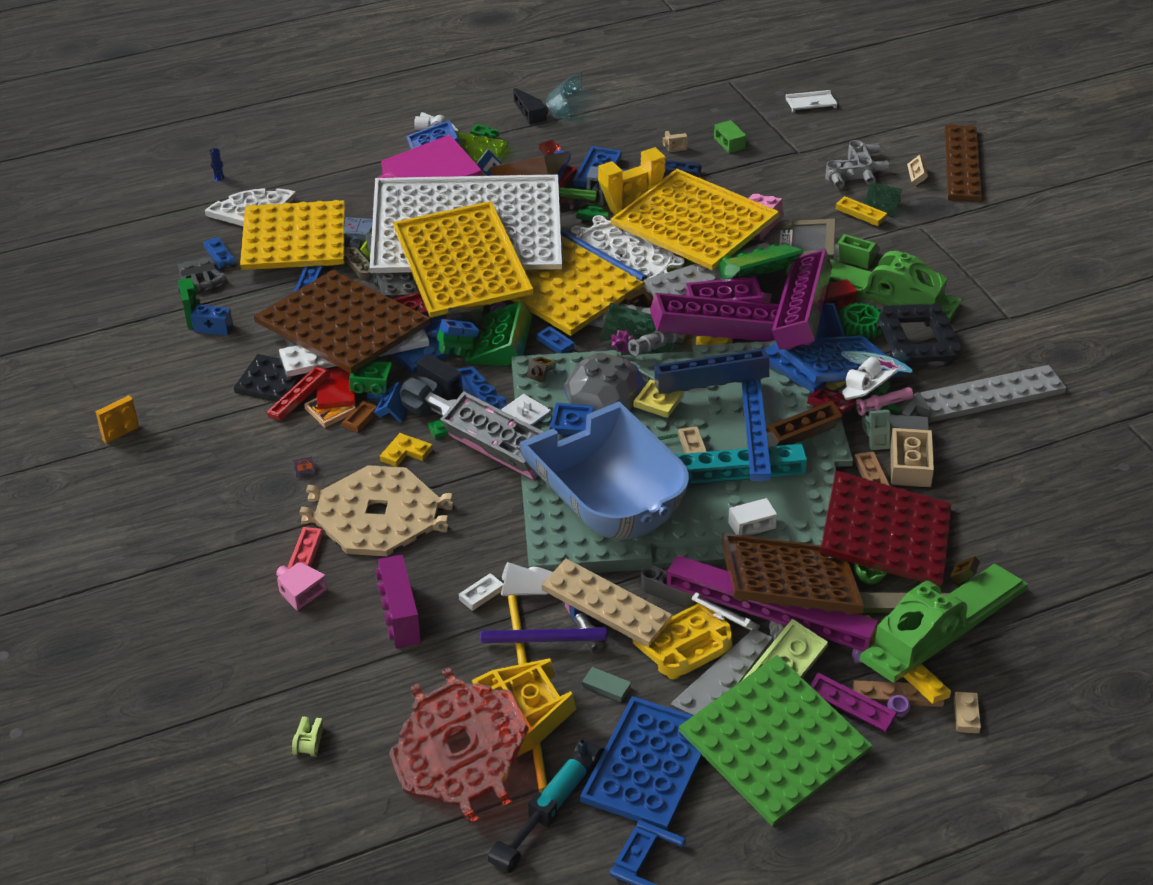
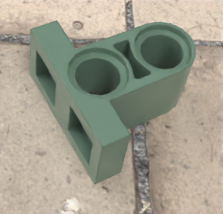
[862,410,890,450]

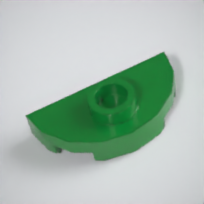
[576,206,609,221]

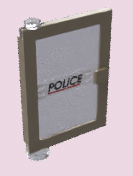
[738,219,840,261]

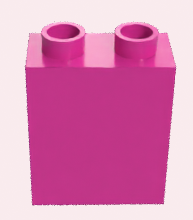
[378,135,482,178]

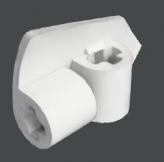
[414,112,458,133]
[842,357,897,400]
[501,562,553,596]

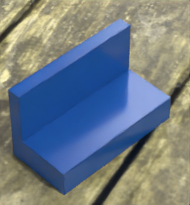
[374,382,408,423]

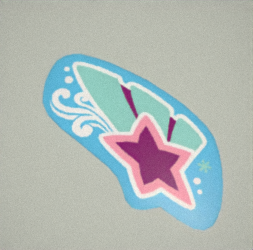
[841,351,913,373]

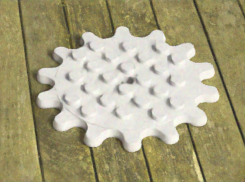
[571,215,685,292]

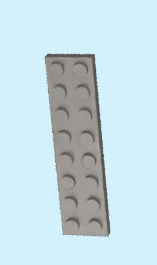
[644,242,770,298]
[914,365,1066,423]

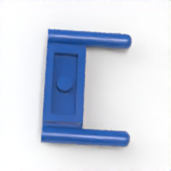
[609,820,686,885]

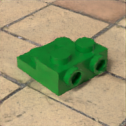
[178,278,201,329]
[349,361,392,395]

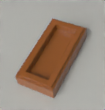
[342,401,377,433]

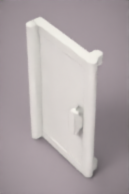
[786,90,837,112]
[692,592,760,630]

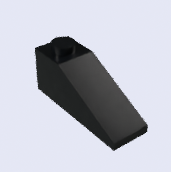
[513,88,548,124]

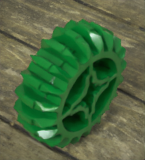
[838,302,883,340]

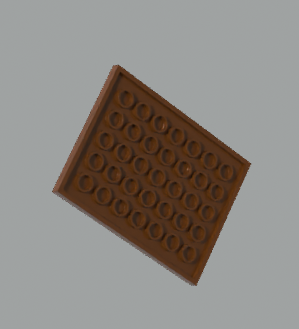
[254,270,431,374]

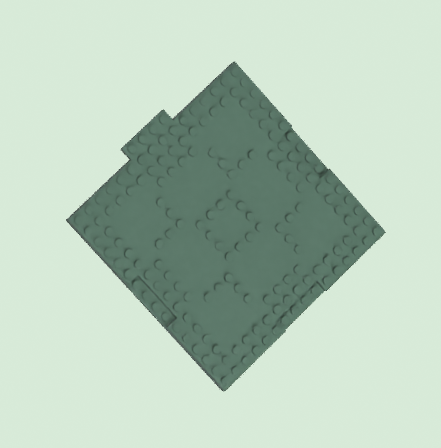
[511,341,853,573]

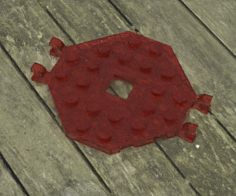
[389,667,529,823]

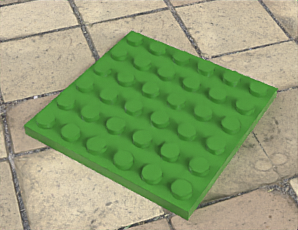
[678,655,872,826]

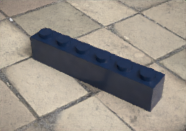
[654,348,770,394]

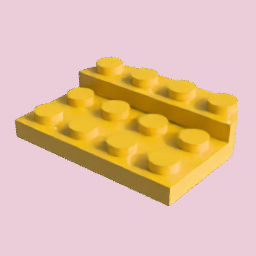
[633,603,733,680]

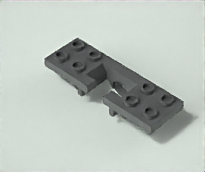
[366,232,418,299]

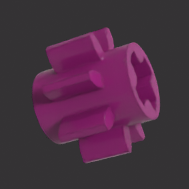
[611,330,633,353]

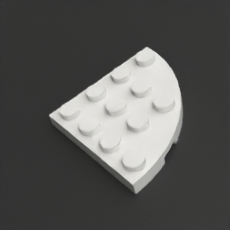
[205,188,296,226]

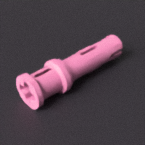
[856,387,913,416]

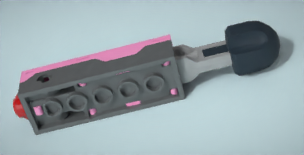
[400,376,543,480]

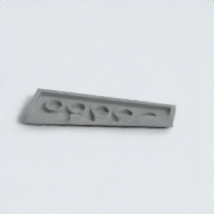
[670,629,772,716]

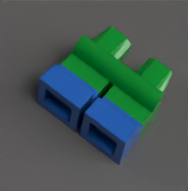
[437,319,479,356]

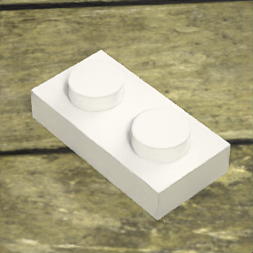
[459,573,503,611]

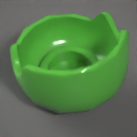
[853,563,887,585]

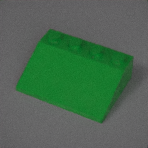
[718,243,804,279]
[465,301,532,366]

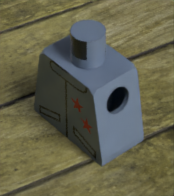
[344,217,373,249]

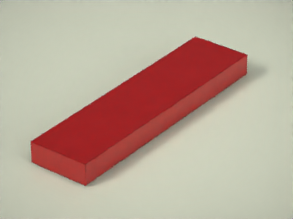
[266,367,330,421]

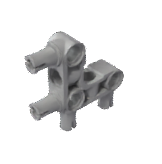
[825,140,889,188]

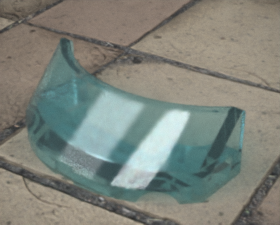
[546,72,582,119]

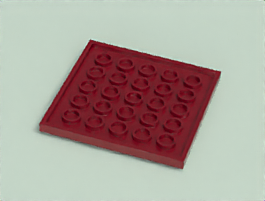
[819,471,952,588]

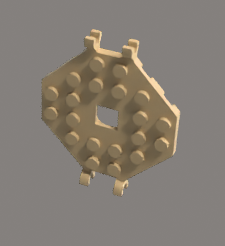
[300,465,453,556]

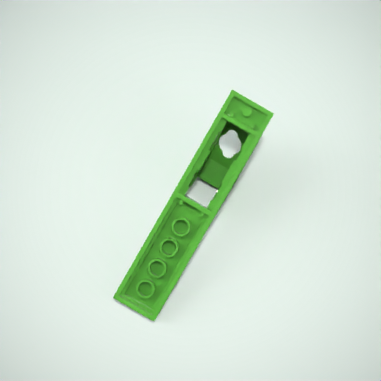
[786,251,962,322]
[860,564,1028,683]

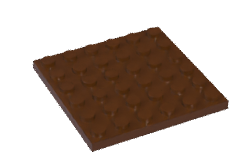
[721,533,864,615]

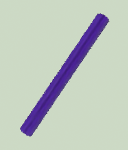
[479,628,607,643]

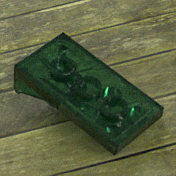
[599,303,673,353]

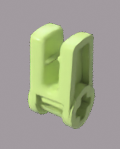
[292,716,323,757]

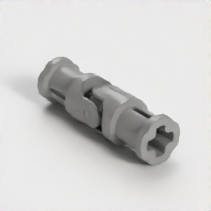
[628,331,678,356]

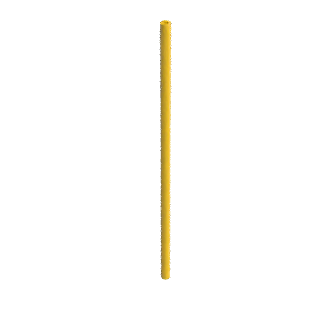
[508,595,547,793]

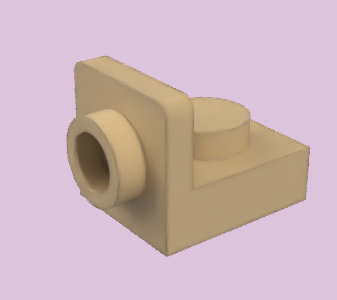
[663,131,687,152]

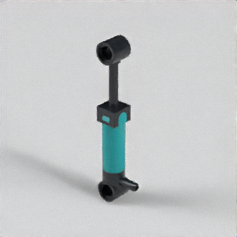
[488,737,605,873]

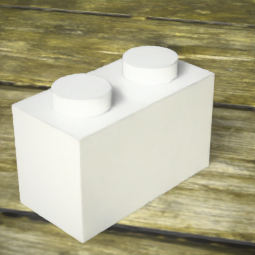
[728,498,777,536]

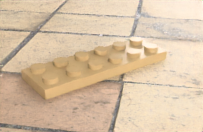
[542,559,672,647]

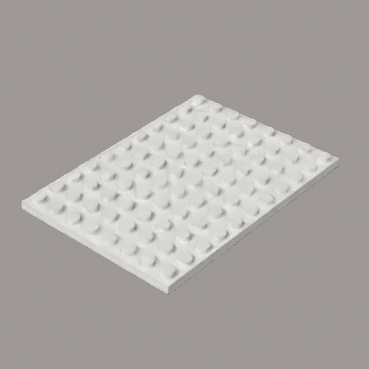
[370,175,562,273]

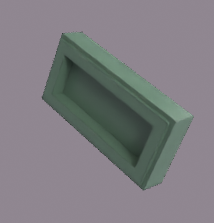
[582,667,631,702]

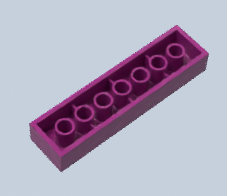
[650,293,779,342]

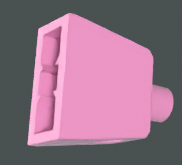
[276,563,327,611]

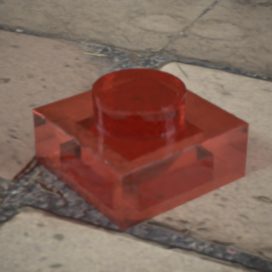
[539,140,561,155]

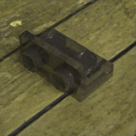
[447,305,486,333]

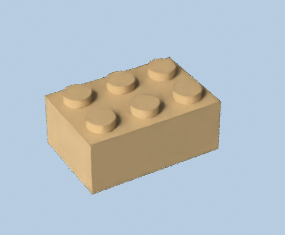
[890,428,934,487]

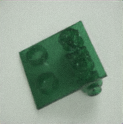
[863,182,903,217]

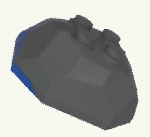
[563,353,646,412]

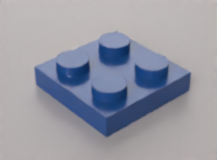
[550,403,594,435]

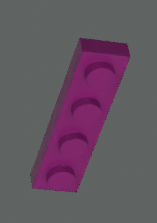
[810,673,897,734]

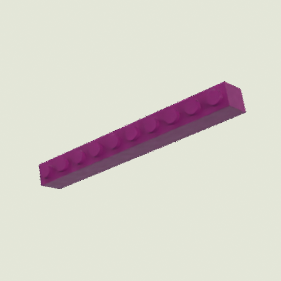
[667,555,878,652]

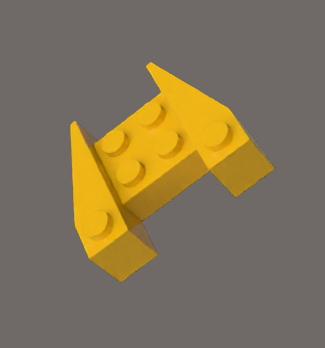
[598,147,666,215]
[472,658,576,758]

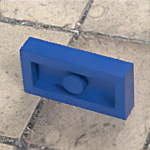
[537,327,574,354]

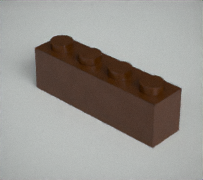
[766,401,842,447]

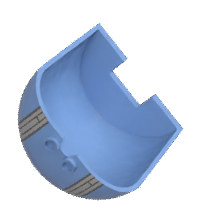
[520,402,689,540]

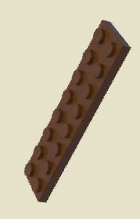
[944,124,981,202]

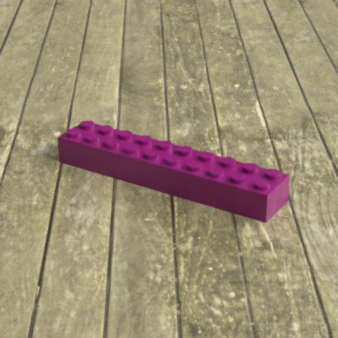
[772,249,832,350]

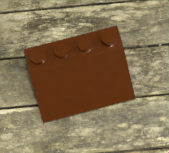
[491,151,570,176]

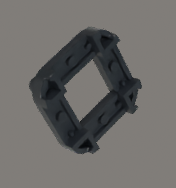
[876,304,961,368]

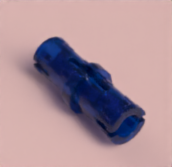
[209,148,224,181]

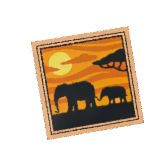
[304,398,356,428]

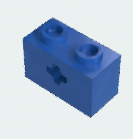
[191,305,233,336]

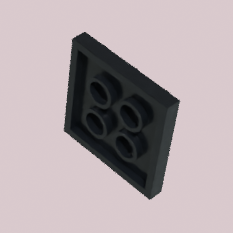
[234,354,305,402]

